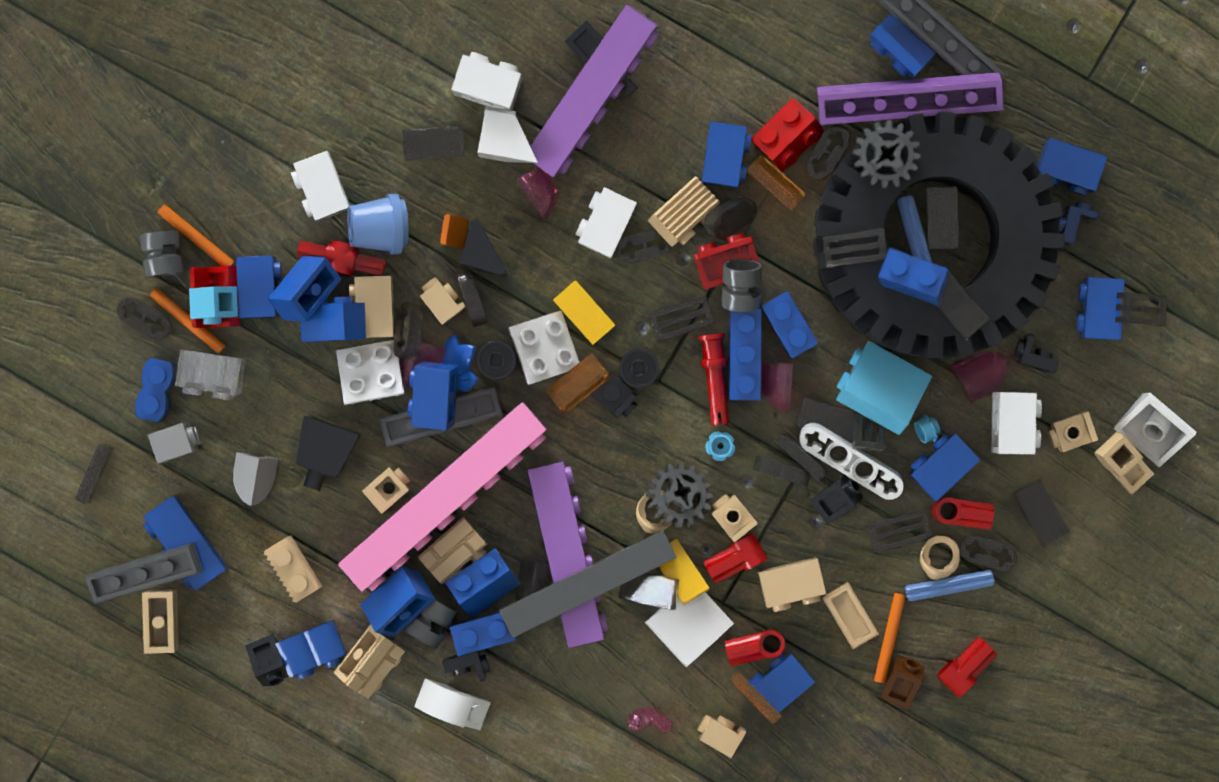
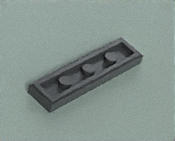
[379,386,503,448]
[84,542,204,604]

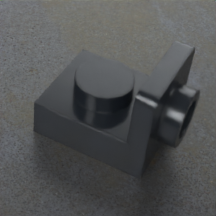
[1014,334,1059,374]
[591,372,638,418]
[810,474,863,524]
[245,634,289,686]
[442,651,490,682]

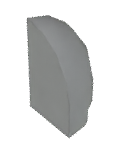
[233,452,279,506]

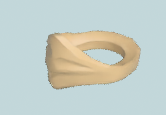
[636,490,676,534]
[920,536,960,580]

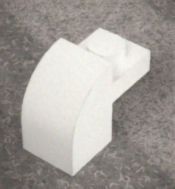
[414,678,491,730]

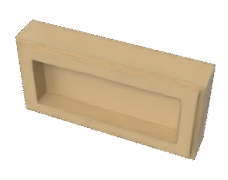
[822,582,879,650]

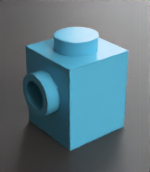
[189,286,238,325]

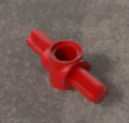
[297,241,386,277]

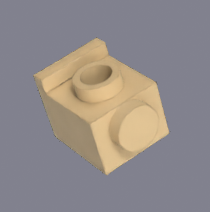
[420,277,467,325]
[1048,411,1098,452]
[362,467,410,514]
[711,494,758,543]
[697,715,746,758]

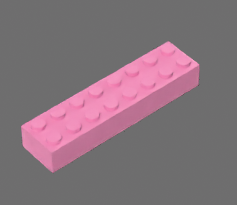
[338,402,547,592]

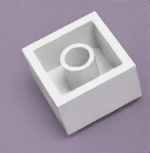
[451,52,522,111]
[991,392,1042,454]

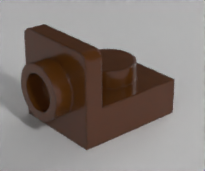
[880,656,925,710]

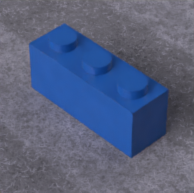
[728,309,762,400]
[143,495,229,591]

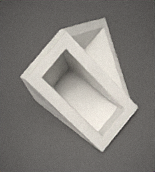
[478,106,538,163]

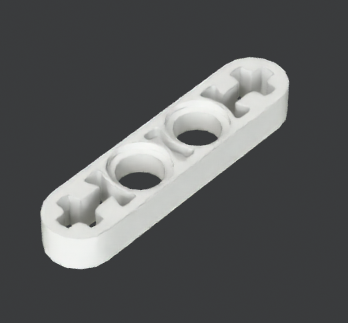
[800,423,903,500]

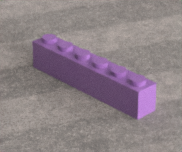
[530,5,660,177]
[817,72,1004,125]
[528,461,608,648]

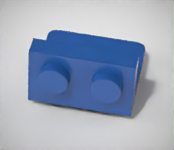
[868,14,936,79]

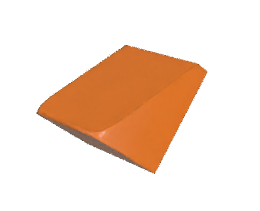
[440,214,468,248]

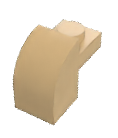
[1094,432,1154,494]

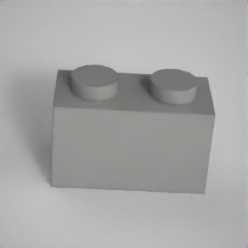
[148,422,202,464]

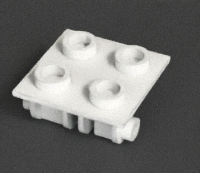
[508,310,581,385]
[336,340,405,405]

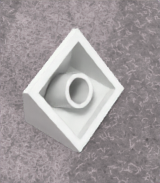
[1113,393,1197,467]

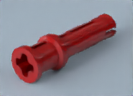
[698,333,730,426]

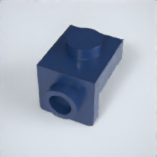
[1058,202,1100,245]

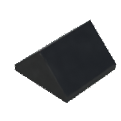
[460,218,508,277]

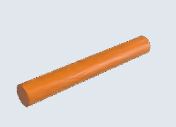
[157,204,235,266]
[149,287,226,354]
[874,593,906,684]

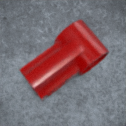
[931,497,994,530]
[703,532,768,584]
[724,629,785,666]
[936,636,998,698]

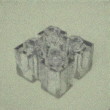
[175,350,248,400]

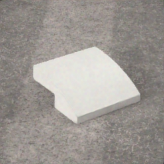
[645,593,734,667]

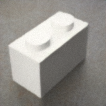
[291,151,350,222]
[575,187,637,259]

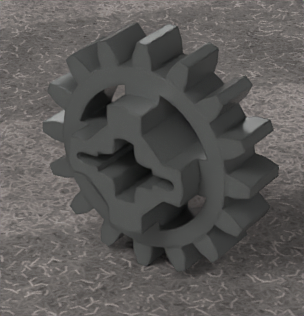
[852,120,921,189]
[646,462,713,529]

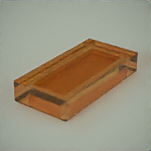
[746,155,806,211]
[545,353,611,414]
[730,670,782,723]

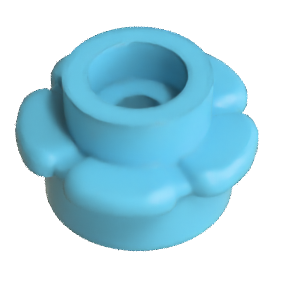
[914,414,941,444]
[705,431,735,461]

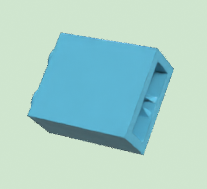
[836,341,932,435]

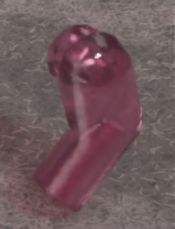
[626,707,673,734]

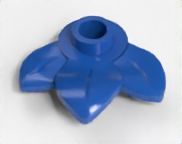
[442,335,478,392]

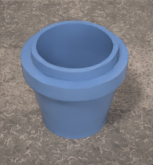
[347,194,408,255]

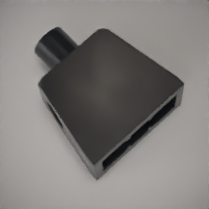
[296,416,361,491]

